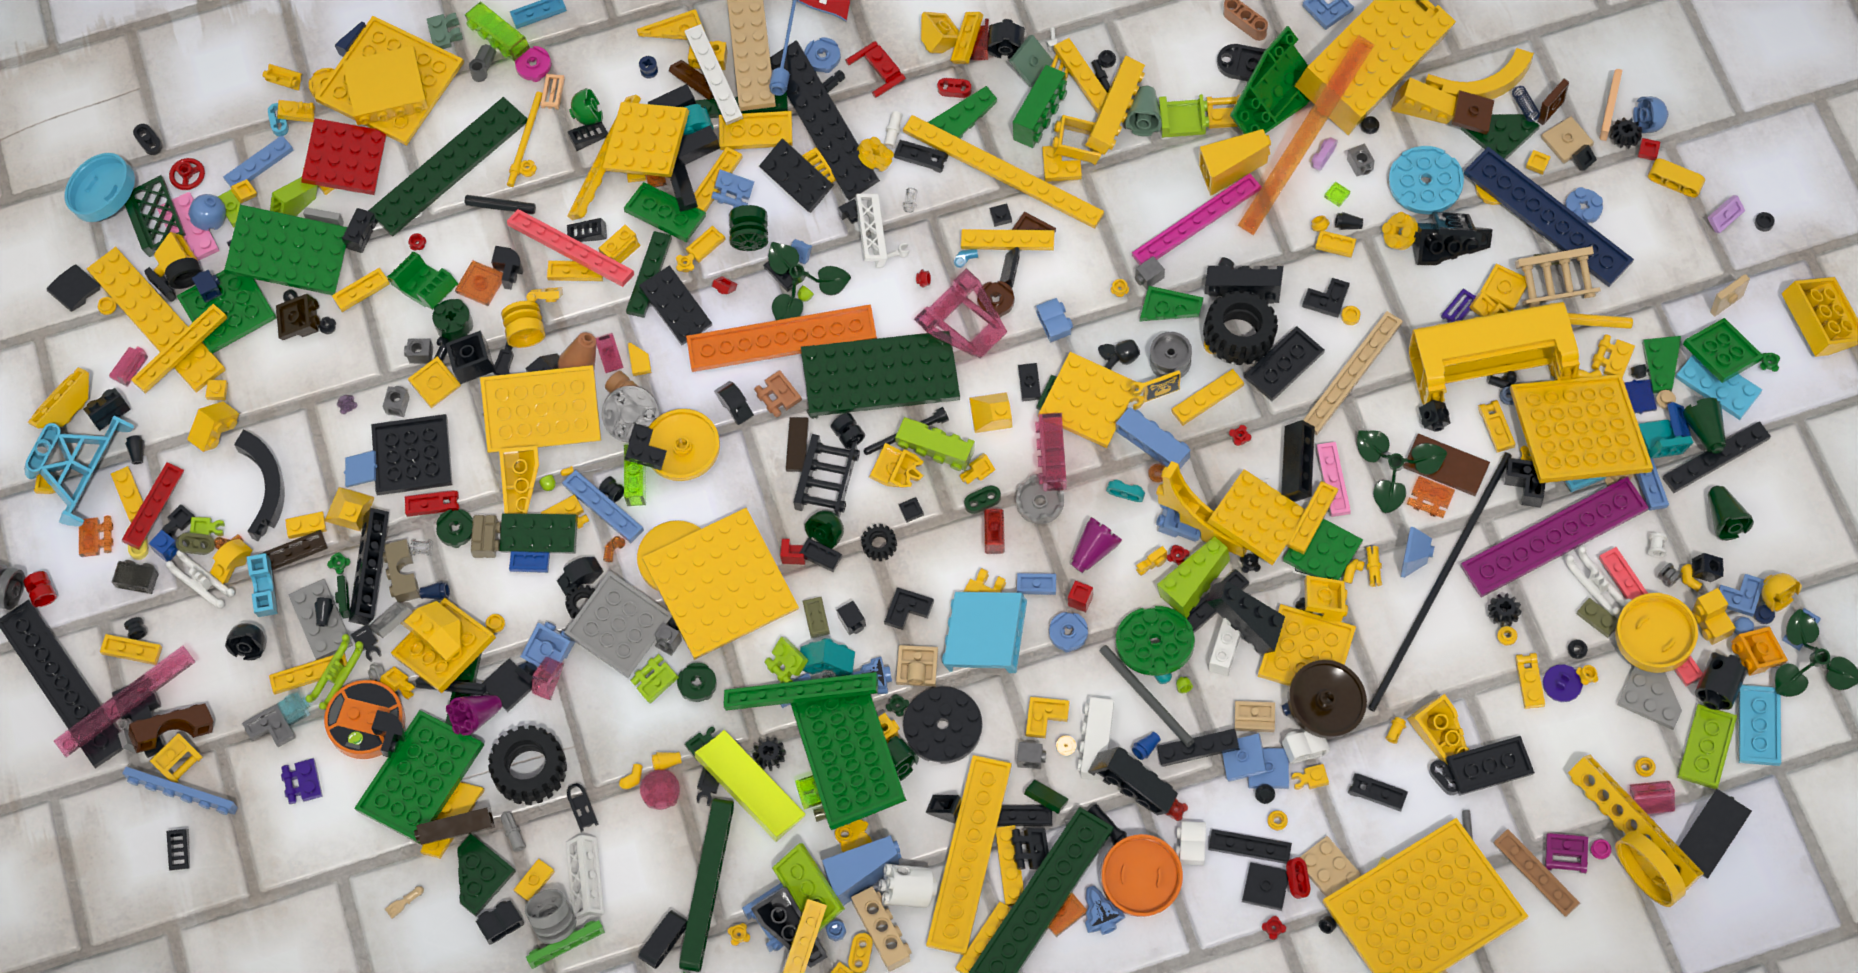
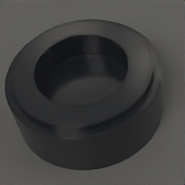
[1754,212,1775,232]

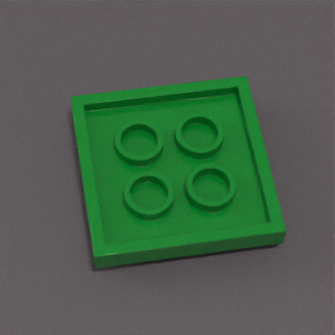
[1683,318,1764,383]
[1283,519,1363,580]

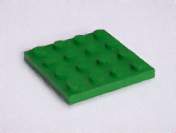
[177,270,277,354]

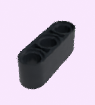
[638,910,688,969]

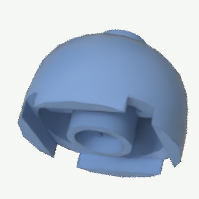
[1633,96,1669,133]
[188,194,226,231]

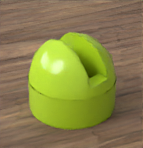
[798,285,814,302]
[539,475,556,491]
[1176,677,1193,694]

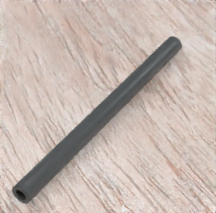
[1100,645,1194,747]

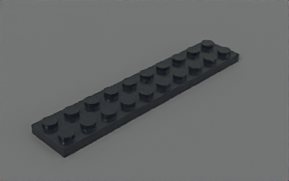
[770,40,880,201]
[0,600,123,769]

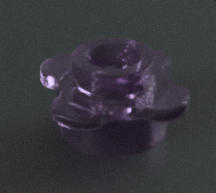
[337,395,357,414]

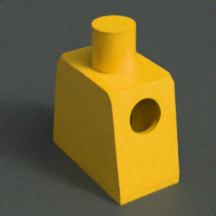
[153,232,198,277]

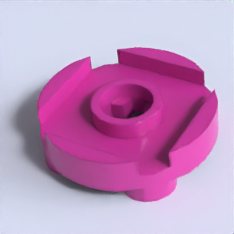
[515,46,552,82]

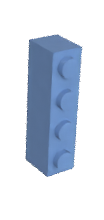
[1116,407,1190,469]

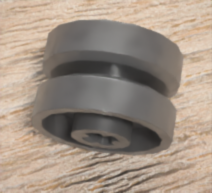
[1150,332,1192,378]
[0,564,25,610]

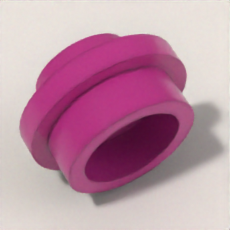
[1591,839,1611,860]

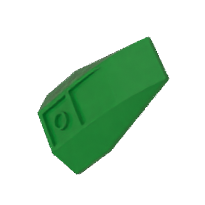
[1230,26,1310,134]

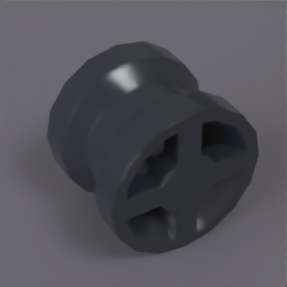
[124,617,147,640]

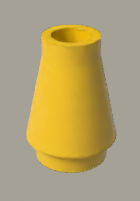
[652,752,682,771]

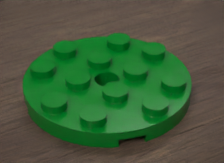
[1116,606,1195,676]

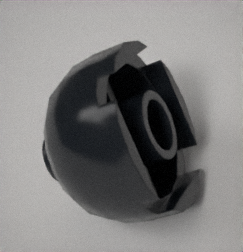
[225,623,266,661]

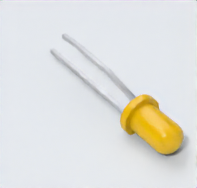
[560,459,606,476]

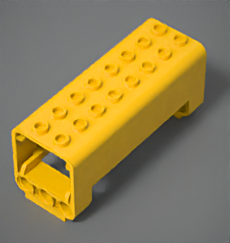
[1409,302,1580,405]

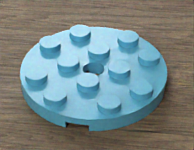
[1389,146,1464,214]

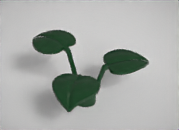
[768,242,851,320]
[1357,430,1447,513]
[1774,609,1858,697]

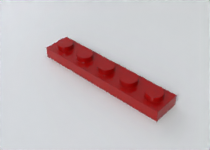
[122,462,184,550]

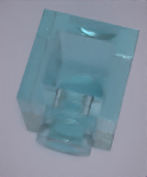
[277,692,310,726]

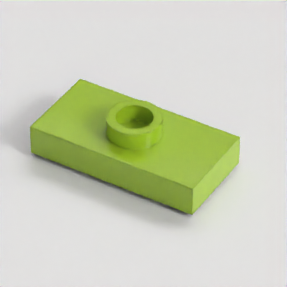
[218,189,240,228]

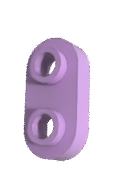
[1312,137,1338,171]

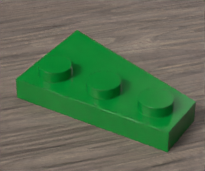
[1140,286,1204,321]
[1642,336,1681,394]

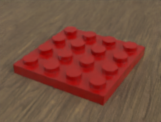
[301,118,386,195]

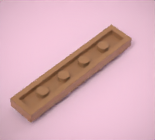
[1493,829,1581,917]

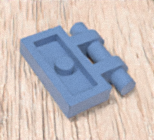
[711,170,755,208]

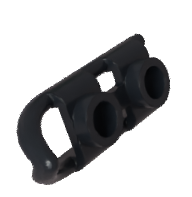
[567,783,599,832]

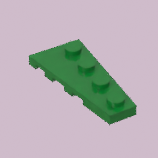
[928,86,997,139]

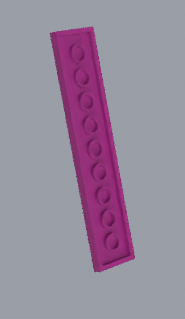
[1461,476,1649,598]

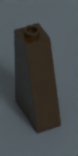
[414,808,495,845]

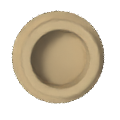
[1656,390,1676,409]

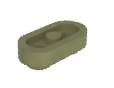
[176,533,215,555]

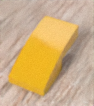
[1469,292,1509,317]

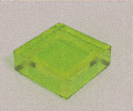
[1324,181,1351,207]

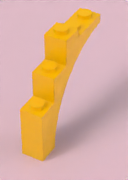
[1156,461,1248,557]

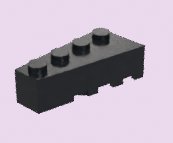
[1206,581,1285,654]
[1088,747,1178,816]

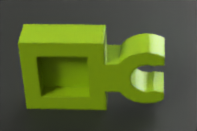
[190,517,225,536]

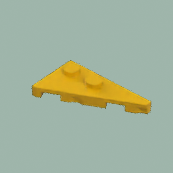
[637,9,705,40]

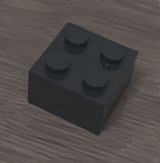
[446,331,495,384]

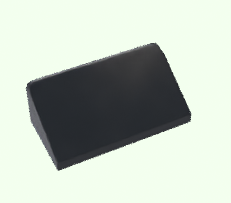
[1000,247,1020,288]

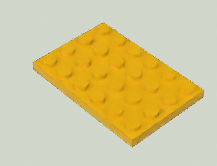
[480,365,601,453]

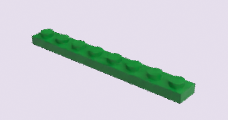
[724,672,878,711]

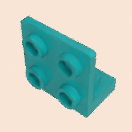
[1638,420,1694,459]

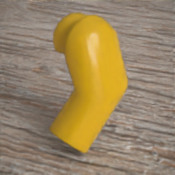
[1343,559,1365,584]

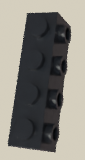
[1281,420,1315,502]

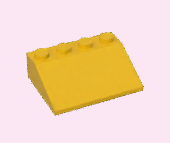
[1781,277,1858,357]

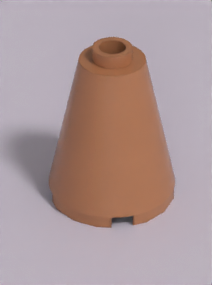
[558,332,596,370]

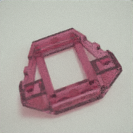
[914,268,1007,359]

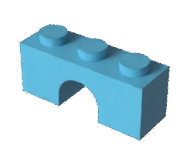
[247,553,278,617]

